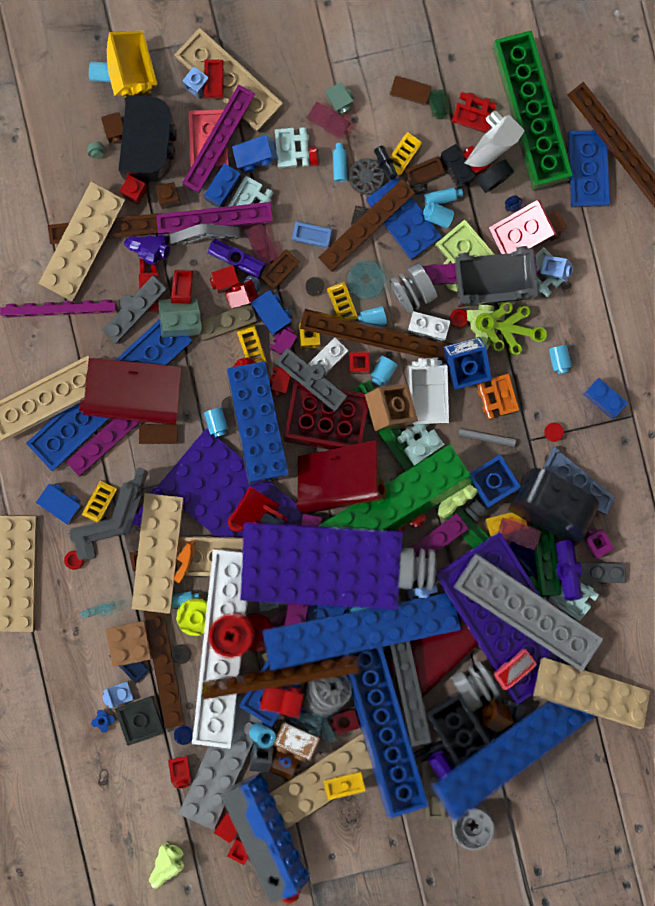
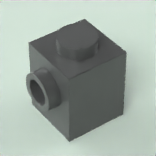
[249,743,273,773]

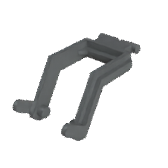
[70,468,148,560]

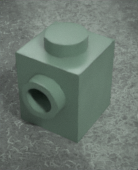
[325,82,354,116]

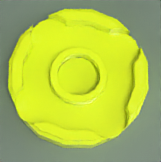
[176,598,208,636]

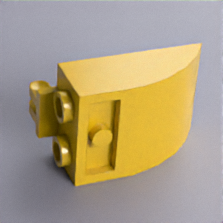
[107,31,157,97]

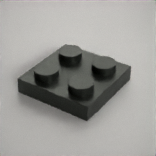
[115,696,164,746]

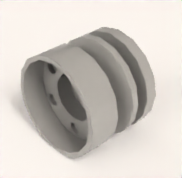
[389,263,438,314]
[399,547,437,590]
[450,660,500,712]
[302,675,352,718]
[452,803,494,850]

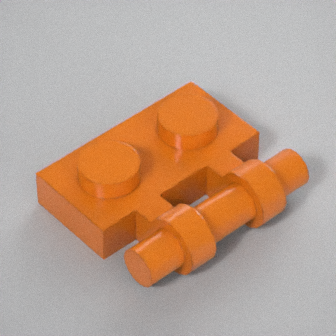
[477,374,519,420]

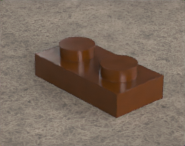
[260,249,300,290]

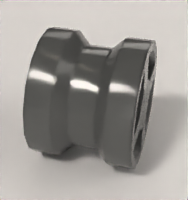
[464,499,488,523]

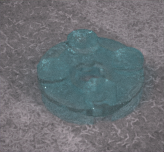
[347,260,385,299]

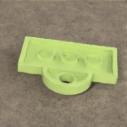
[435,220,495,292]

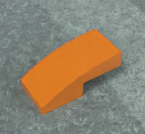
[173,540,195,583]

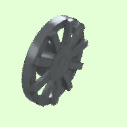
[349,159,384,194]

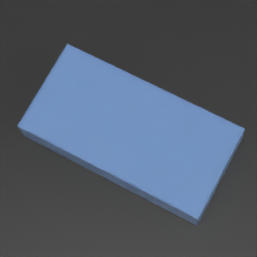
[291,221,333,249]

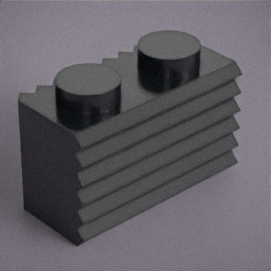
[440,144,476,189]

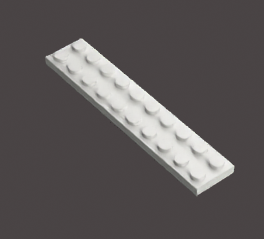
[192,549,248,749]

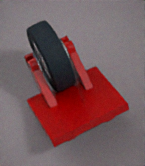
[230,487,288,528]

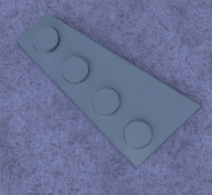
[542,447,615,515]

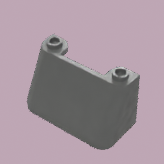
[455,246,538,307]

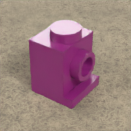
[269,327,297,355]
[584,528,614,559]

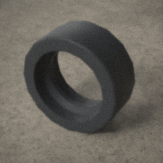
[477,159,514,193]

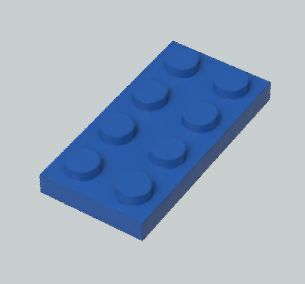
[567,130,610,207]
[366,177,442,260]

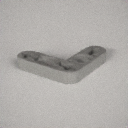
[170,224,241,246]

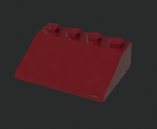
[284,381,368,450]

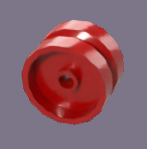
[208,612,255,658]

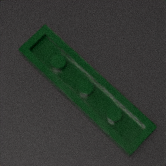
[531,523,562,597]

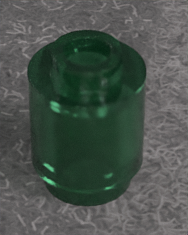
[428,89,451,119]

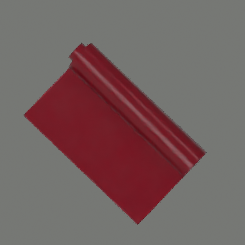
[79,358,181,425]
[296,440,387,514]
[384,610,478,698]

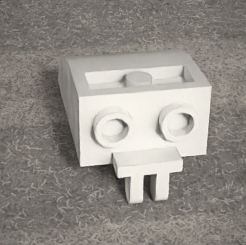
[465,111,525,167]
[408,358,449,424]

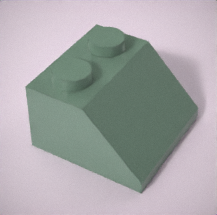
[158,297,202,337]

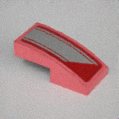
[493,649,537,690]

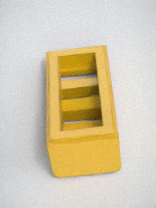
[390,132,422,176]
[327,282,358,320]
[237,324,267,363]
[82,481,117,522]

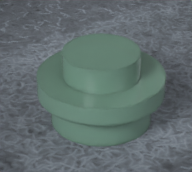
[87,142,106,159]

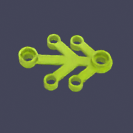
[475,302,547,355]

